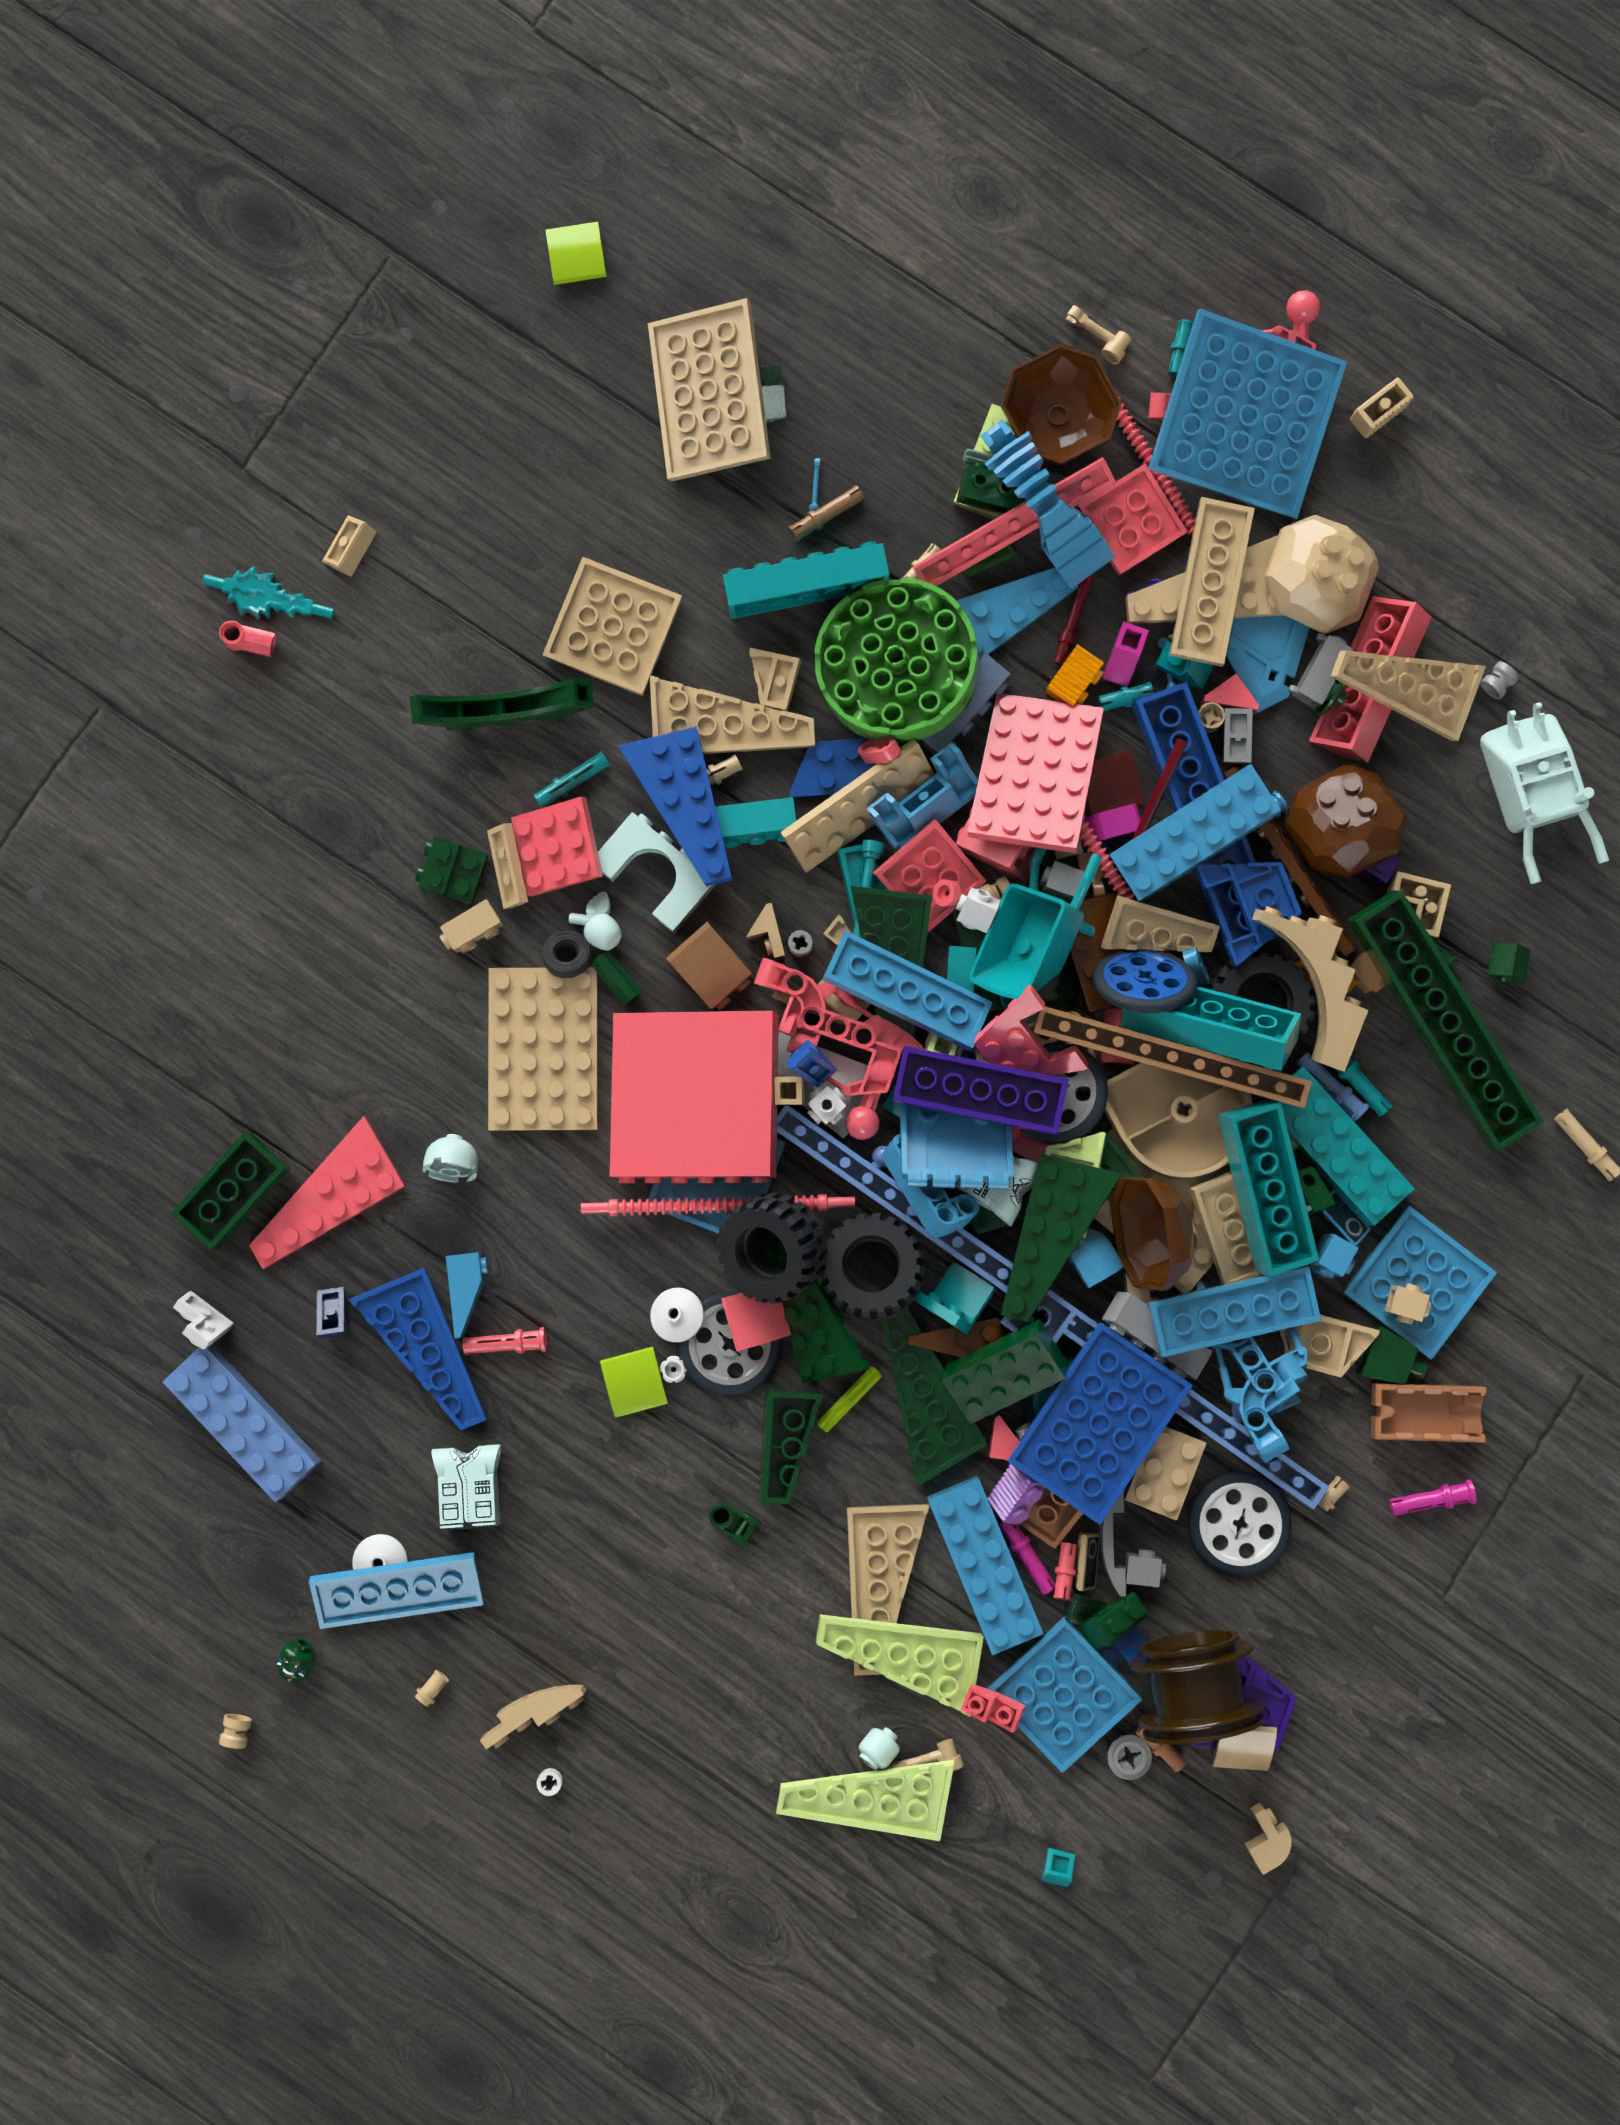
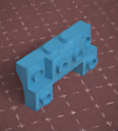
[866,742,978,852]

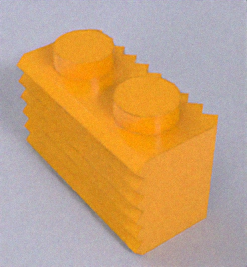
[1045,644,1104,706]

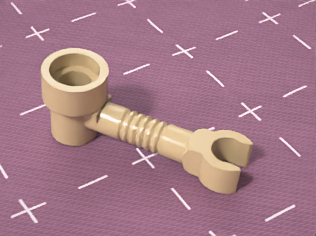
[1066,305,1131,364]
[888,1739,964,1771]

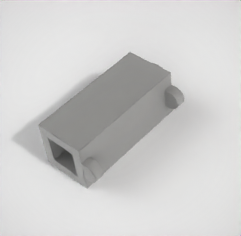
[1288,634,1352,709]

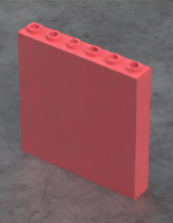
[610,1011,779,1183]

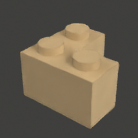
[1386,871,1451,940]

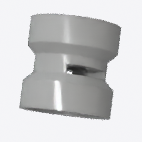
[1480,661,1519,700]

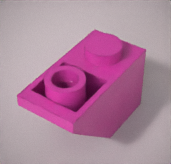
[1102,621,1149,687]

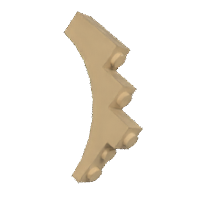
[1252,906,1368,1072]

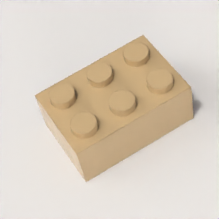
[1124,1426,1206,1521]

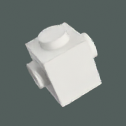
[956,888,1001,933]

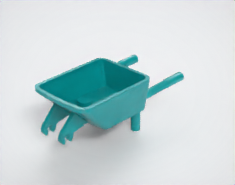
[969,848,1103,1017]

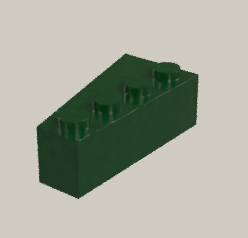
[758,1389,823,1504]

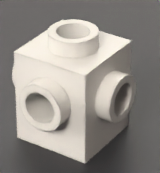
[807,1086,846,1126]

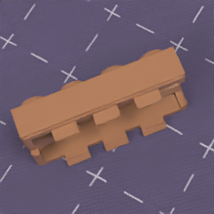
[1371,1383,1486,1443]

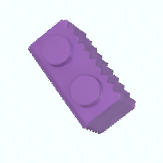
[987,1464,1044,1524]

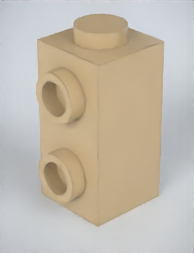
[440,899,503,954]

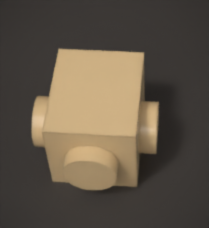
[1384,1283,1431,1325]

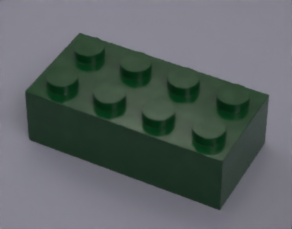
[170,1131,292,1250]
[942,1319,1068,1424]

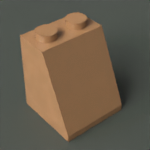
[666,922,752,1012]

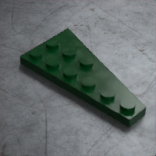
[850,885,932,1056]
[1001,1154,1122,1322]

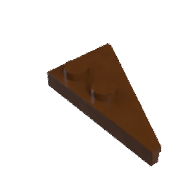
[906,1317,1003,1358]

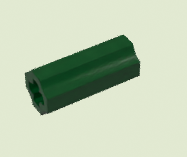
[591,950,643,1007]

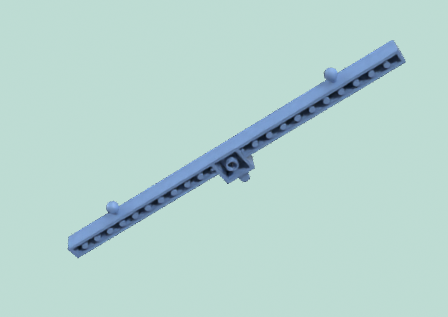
[777,1105,1329,1510]

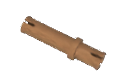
[788,485,865,542]

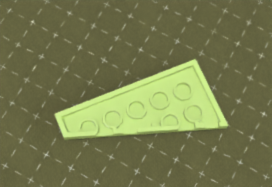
[816,1615,984,1717]

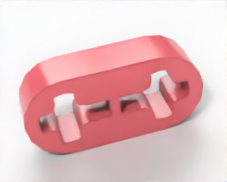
[857,738,901,764]

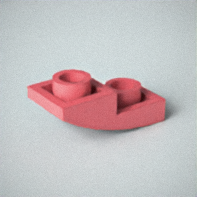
[961,1684,1026,1733]

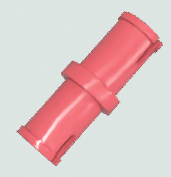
[1053,1542,1078,1601]

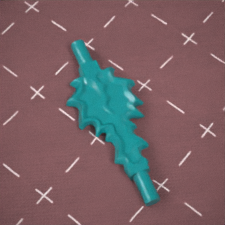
[203,566,335,620]

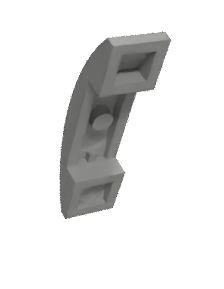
[1100,1490,1126,1596]

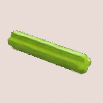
[817,1366,882,1432]

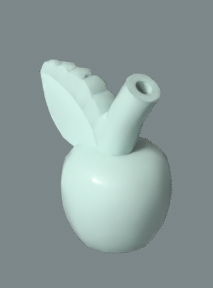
[569,891,622,951]

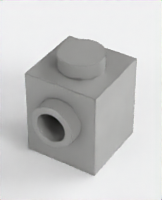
[1124,1549,1166,1587]

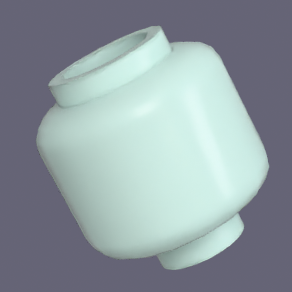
[859,1727,900,1771]

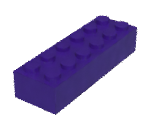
[893,1046,1069,1136]

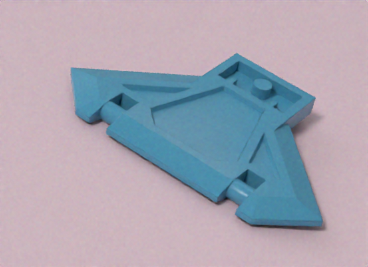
[1226,616,1310,714]

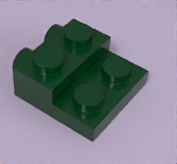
[415,836,489,906]

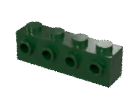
[956,463,1055,515]

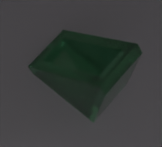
[1062,1589,1108,1625]

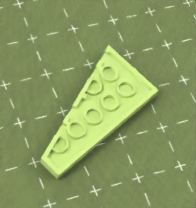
[776,1760,954,1841]

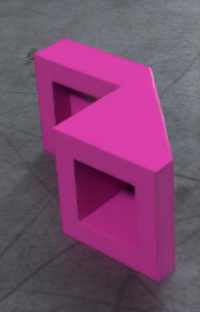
[1081,804,1141,847]

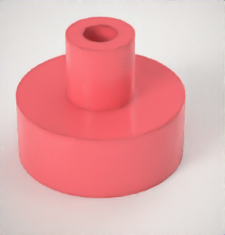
[933,879,961,908]

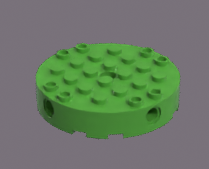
[815,578,980,743]

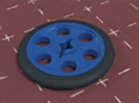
[1092,949,1198,1013]

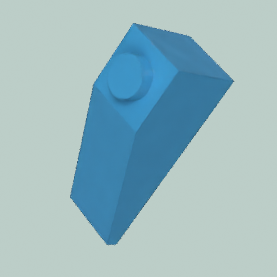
[446,1252,488,1338]

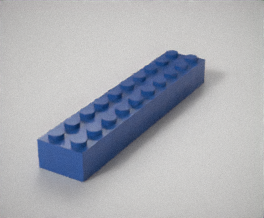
[1132,682,1280,957]

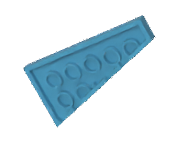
[956,568,1078,659]

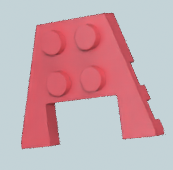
[974,985,1088,1075]

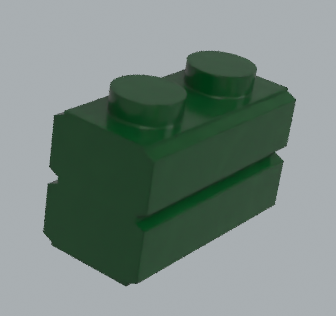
[1081,1592,1148,1649]

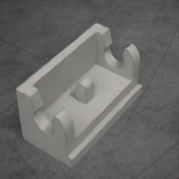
[1224,708,1253,768]

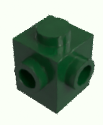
[1488,943,1531,985]

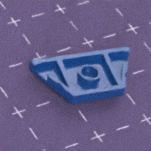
[789,738,876,799]

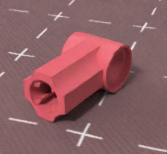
[219,621,277,657]

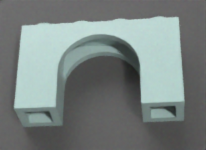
[598,812,716,934]

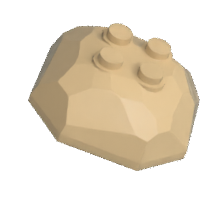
[1264,515,1379,635]

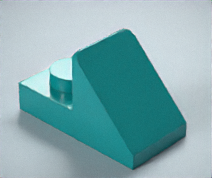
[1154,641,1213,691]

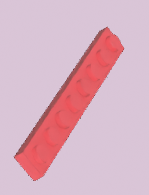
[912,458,1116,586]

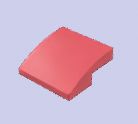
[721,1292,792,1351]

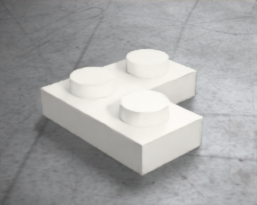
[173,1291,234,1350]

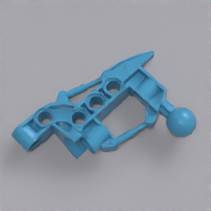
[1197,1265,1311,1463]

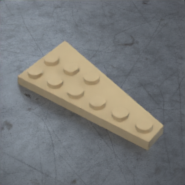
[1331,651,1486,741]

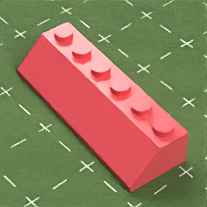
[1309,596,1432,763]

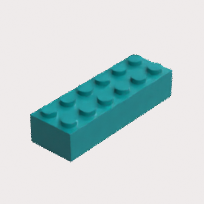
[723,541,889,619]
[1121,985,1301,1071]
[1263,1066,1415,1226]
[1217,1099,1319,1277]

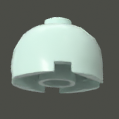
[422,1134,478,1182]

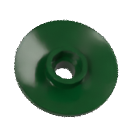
[1314,680,1348,717]

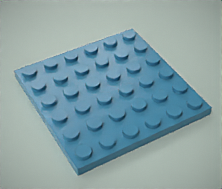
[1148,309,1347,519]

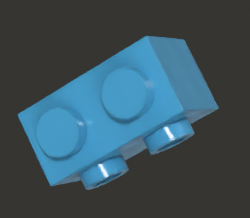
[1311,1234,1358,1279]

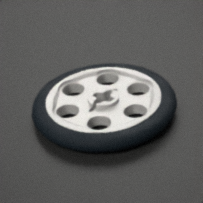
[1188,1471,1292,1576]

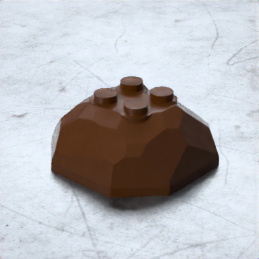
[1000,345,1122,466]
[1284,765,1408,878]
[1110,1177,1197,1291]

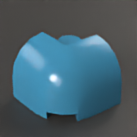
[1068,1228,1124,1288]

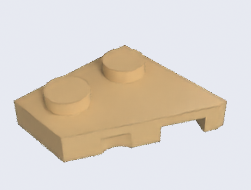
[749,648,801,712]

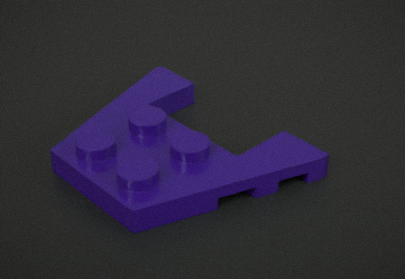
[1191,1656,1297,1750]

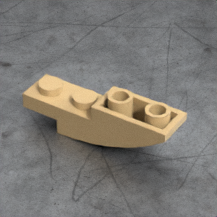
[480,1685,586,1749]

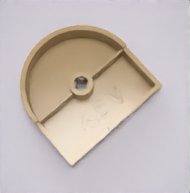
[1104,1043,1252,1178]

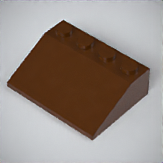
[1068,889,1143,1015]

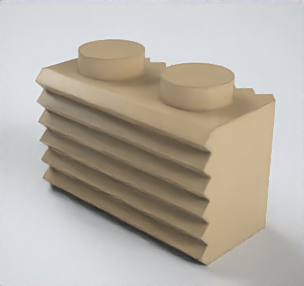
[1350,377,1413,438]

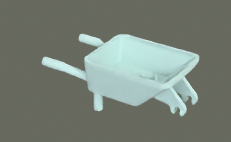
[1480,702,1609,884]

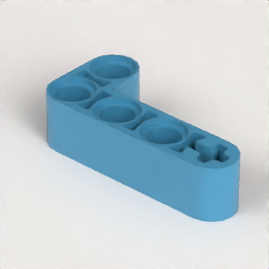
[882,1134,979,1237]

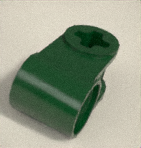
[709,1501,762,1547]

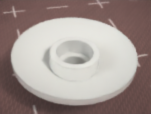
[650,1288,704,1343]
[352,1534,408,1570]

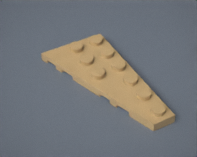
[1125,535,1285,624]
[650,676,816,754]
[847,1504,929,1676]

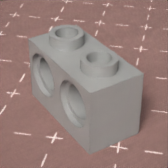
[1039,861,1084,904]

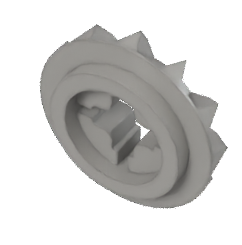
[1107,1734,1152,1780]

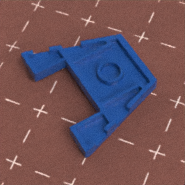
[1194,862,1302,967]

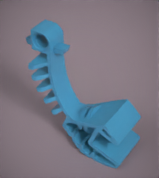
[980,419,1115,589]

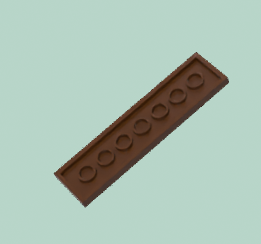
[1225,767,1357,956]

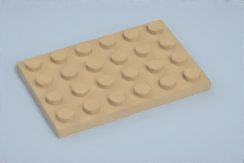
[648,298,771,482]
[488,967,598,1131]

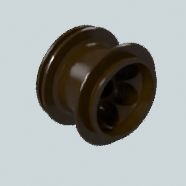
[1128,1629,1264,1745]

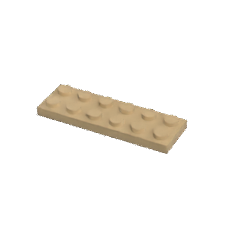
[1169,497,1254,667]
[780,739,935,873]

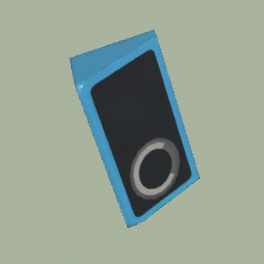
[1320,1189,1371,1246]

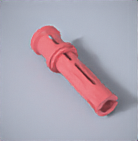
[463,1327,548,1355]

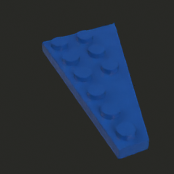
[348,1267,488,1430]

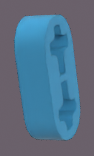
[1182,947,1210,987]

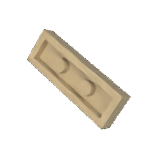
[487,823,528,909]

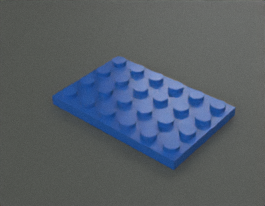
[1007,1322,1193,1525]

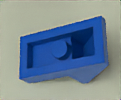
[786,1040,837,1088]
[1096,1626,1147,1668]

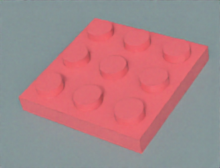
[1076,463,1188,576]
[511,797,603,896]
[873,819,986,933]

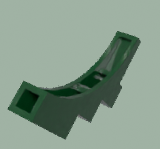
[409,678,594,732]

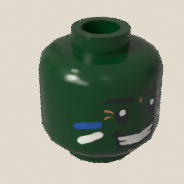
[276,1638,317,1682]

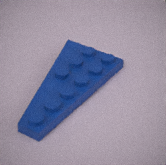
[618,726,733,887]

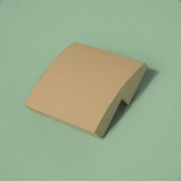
[1212,1726,1277,1771]

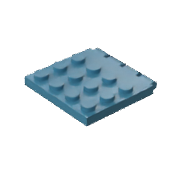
[900,1104,1014,1189]

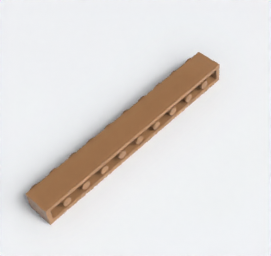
[1033,1006,1312,1108]

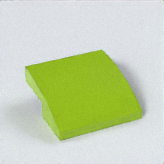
[546,222,607,285]
[600,1347,668,1418]

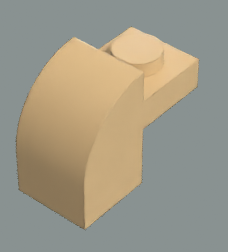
[774,1076,805,1105]
[1244,1803,1291,1875]

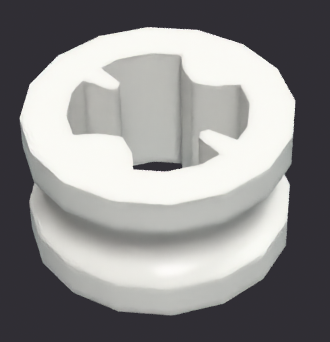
[537,1768,563,1796]

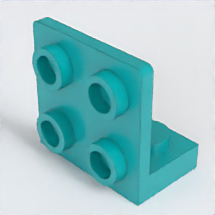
[914,1262,996,1335]

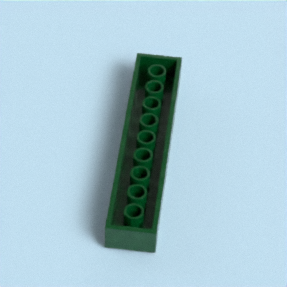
[1347,890,1544,1152]

